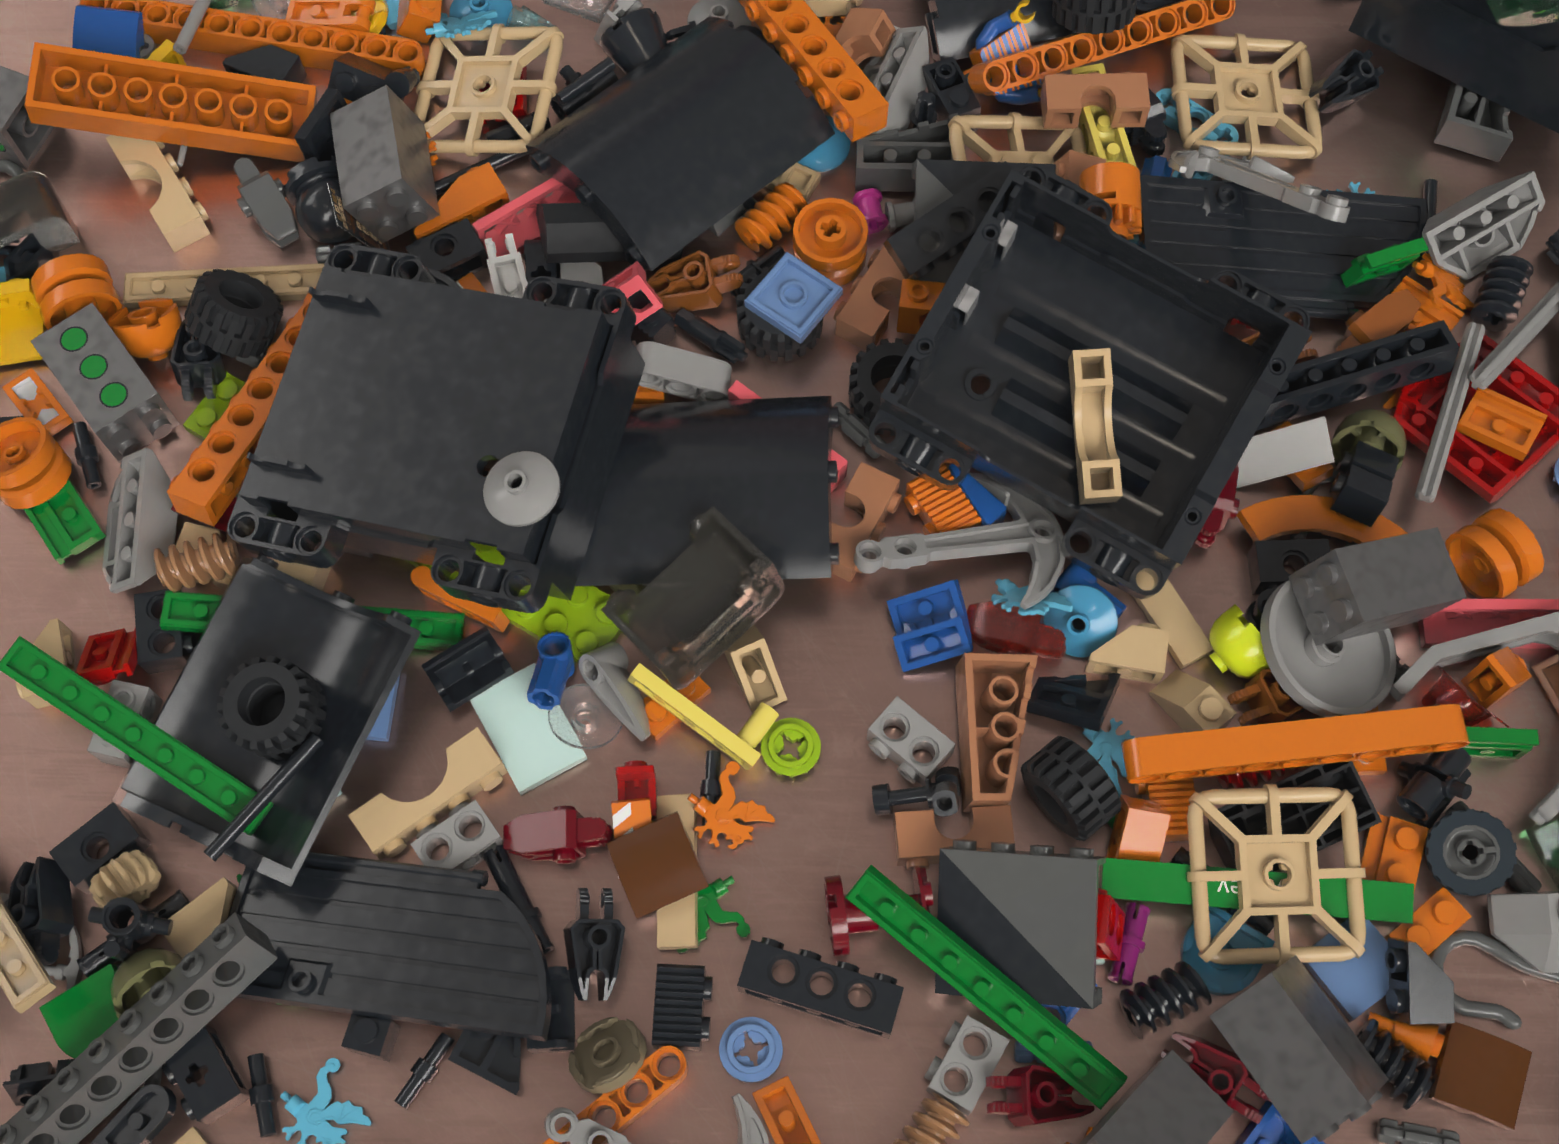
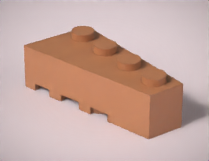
[955,653,1038,812]

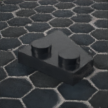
[1026,673,1121,732]
[448,1030,521,1095]

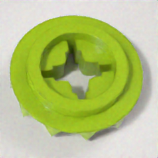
[761,718,821,778]

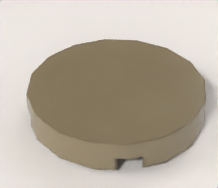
[568,1017,647,1094]

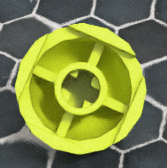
[1209,604,1270,679]

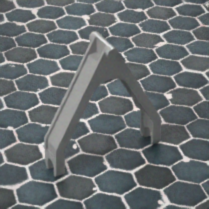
[1389,611,1559,827]

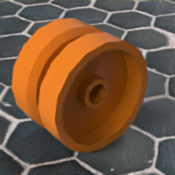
[793,197,869,286]
[31,253,122,330]
[0,417,72,509]
[1445,508,1544,599]

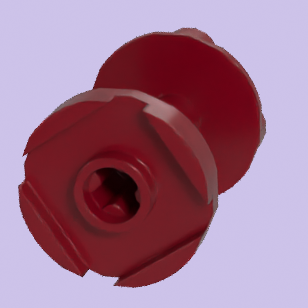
[824,866,933,956]

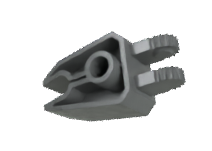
[233,157,299,248]

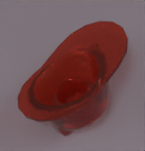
[1421,665,1509,728]

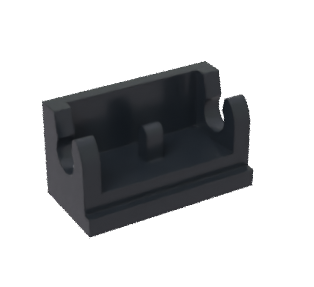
[421,626,515,712]
[527,966,576,1054]

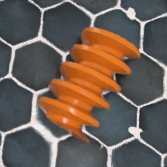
[735,182,808,252]

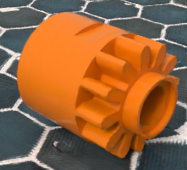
[1079,162,1142,240]

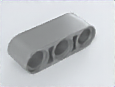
[636,341,732,401]

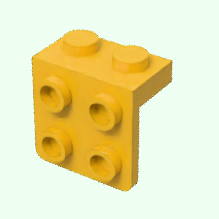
[0,278,46,366]

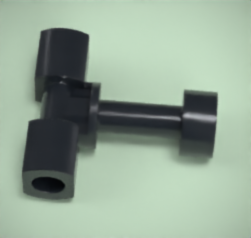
[872,766,962,817]

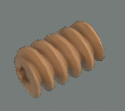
[154,533,241,592]
[893,1092,970,1144]

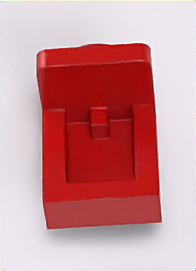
[616,760,657,819]

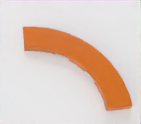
[1236,495,1408,544]

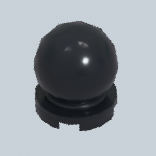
[282,156,353,245]

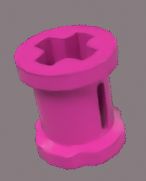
[852,188,889,234]

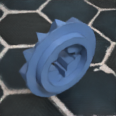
[719,1017,783,1083]

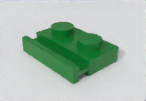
[1340,237,1429,288]
[24,479,106,565]
[1462,726,1539,759]

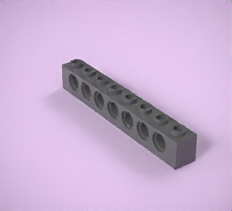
[0,912,278,1144]

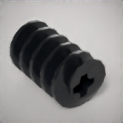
[1471,255,1534,332]
[1119,961,1212,1039]
[1355,1019,1437,1110]

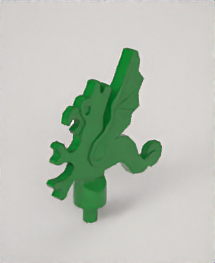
[677,875,751,954]

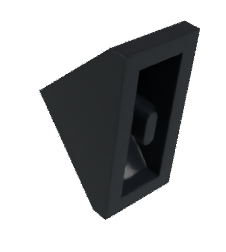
[4,222,60,281]

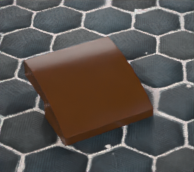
[606,811,709,919]
[1428,1022,1532,1130]

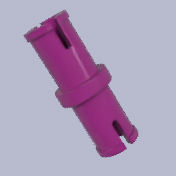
[1107,902,1151,986]

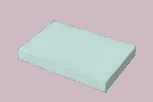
[470,663,587,795]

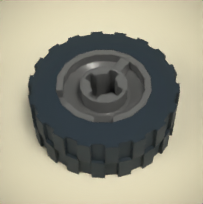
[1424,809,1518,896]

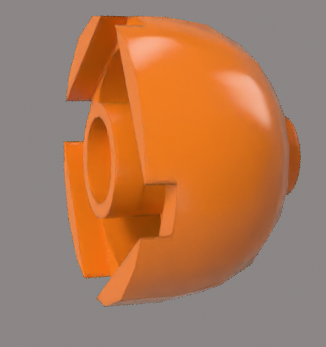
[107,298,182,361]

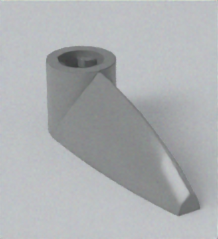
[579,642,651,741]

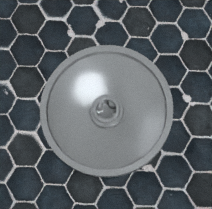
[1260,580,1397,717]

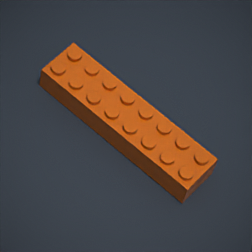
[24,42,317,162]

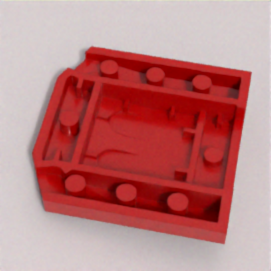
[1393,335,1559,503]

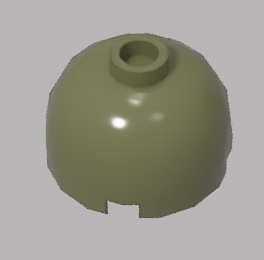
[1331,409,1407,472]
[110,948,182,1019]

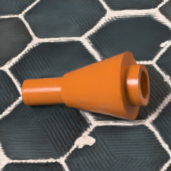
[1367,1011,1445,1062]

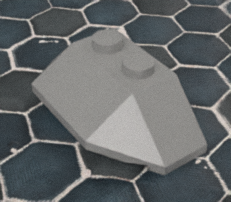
[863,26,930,134]
[1422,171,1546,280]
[102,448,179,593]
[1487,891,1559,974]

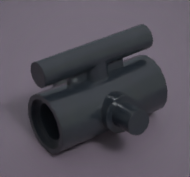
[550,57,619,120]
[1396,748,1472,831]
[88,897,173,962]

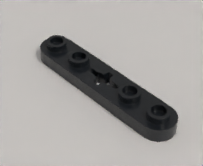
[90,1084,177,1144]

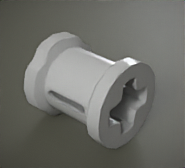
[885,198,915,233]

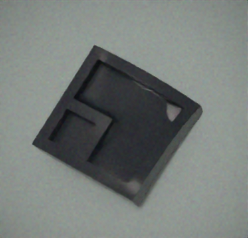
[294,88,347,162]

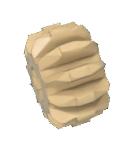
[89,850,162,908]

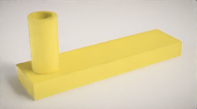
[627,663,779,770]

